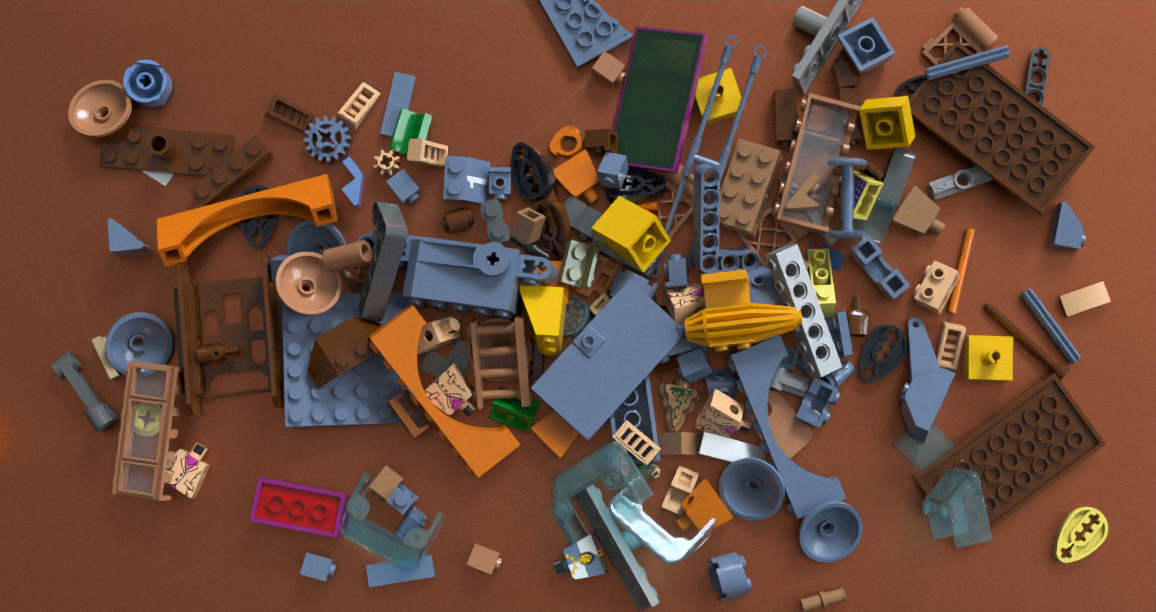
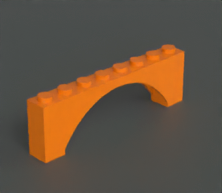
[157,174,338,267]
[369,304,520,478]

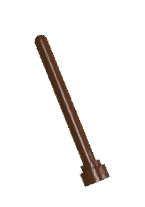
[984,303,1070,380]

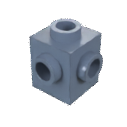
[705,368,738,399]

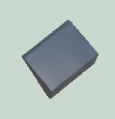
[107,218,154,258]

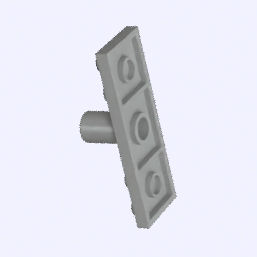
[792,0,863,95]
[574,484,660,611]

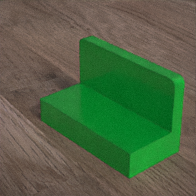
[389,109,432,156]
[488,387,540,433]

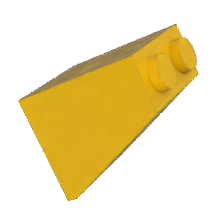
[592,196,671,273]
[519,285,566,356]

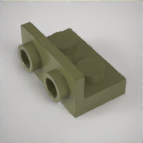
[558,240,600,289]

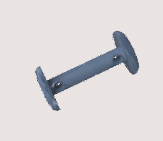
[828,158,867,238]

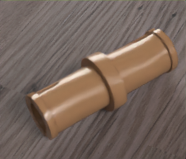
[799,587,846,612]

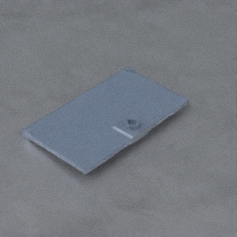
[531,279,686,441]

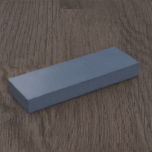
[380,72,416,138]
[366,554,435,588]

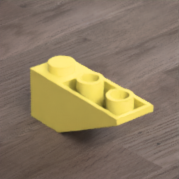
[807,249,836,318]

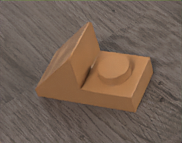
[783,173,820,212]

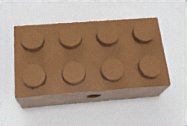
[719,139,783,238]

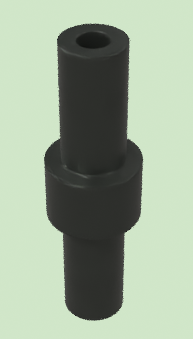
[510,237,550,260]

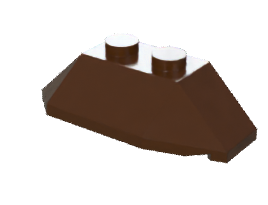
[307,316,383,389]

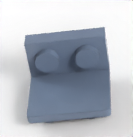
[808,311,853,358]

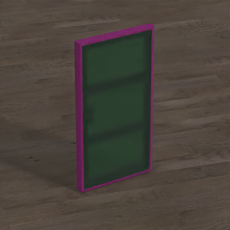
[612,26,709,174]

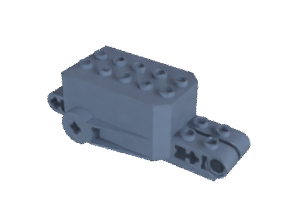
[357,230,558,320]

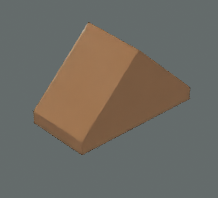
[658,432,702,455]

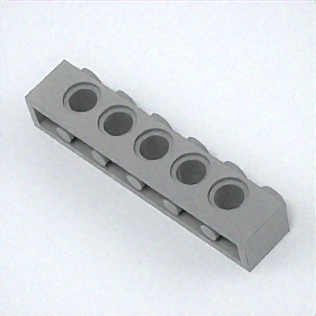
[765,244,842,377]

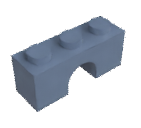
[848,235,911,302]

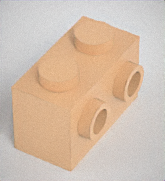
[913,260,960,315]

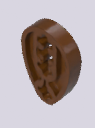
[530,198,571,261]

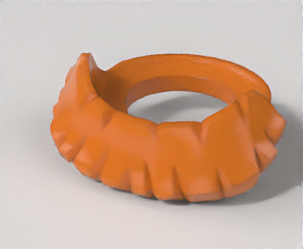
[549,125,583,158]

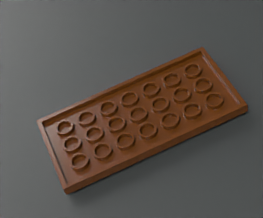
[909,41,1095,215]
[913,373,1106,549]

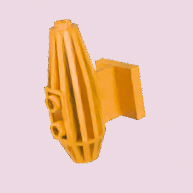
[685,269,803,352]

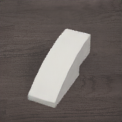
[698,432,765,463]

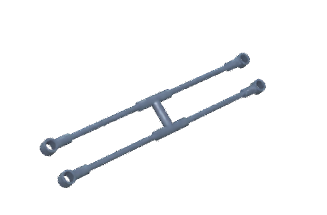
[649,35,767,281]

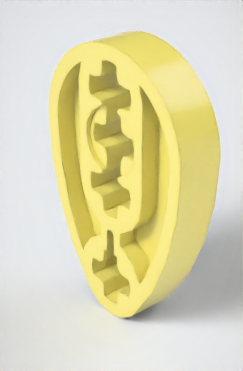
[1054,507,1108,563]

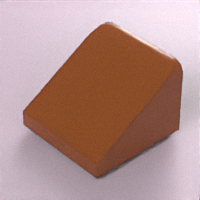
[653,357,679,380]

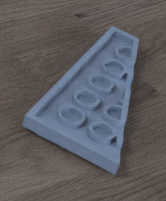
[539,0,634,69]

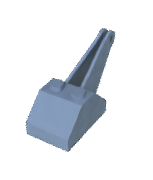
[899,317,955,443]

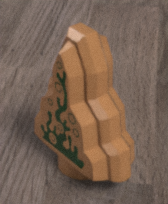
[659,379,703,432]

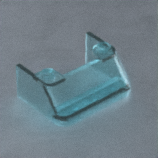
[552,441,653,545]
[609,463,717,565]
[922,467,992,548]
[341,472,446,572]

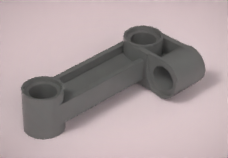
[51,351,119,433]

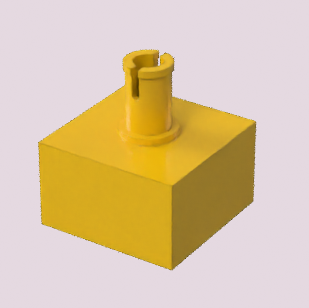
[694,68,745,126]
[859,96,915,150]
[963,335,1013,382]

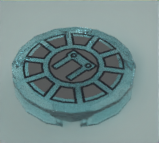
[563,294,591,338]

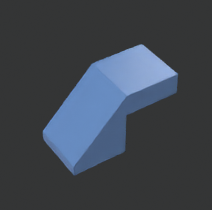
[342,157,365,209]

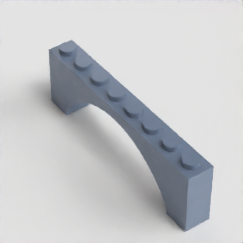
[727,335,847,519]

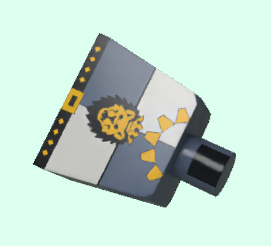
[554,532,609,580]

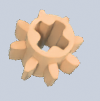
[374,150,400,176]

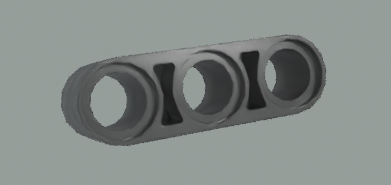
[874,147,916,212]

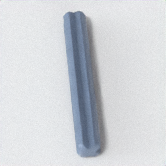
[925,46,1010,80]
[1021,289,1081,364]

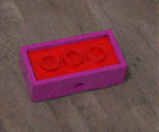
[249,477,349,538]

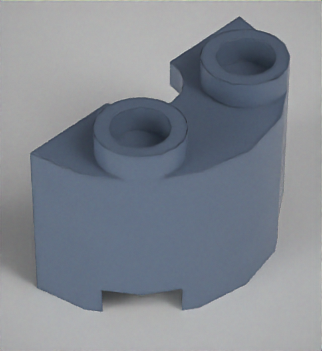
[796,377,840,428]

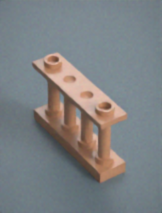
[467,315,533,409]

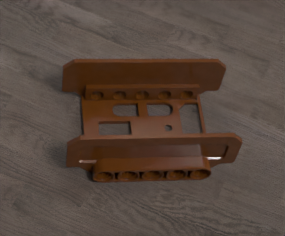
[174,252,284,417]

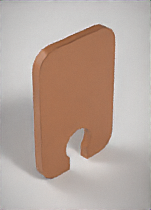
[743,390,813,459]

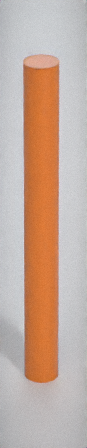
[947,228,975,314]

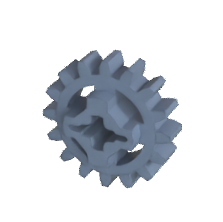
[303,115,352,163]

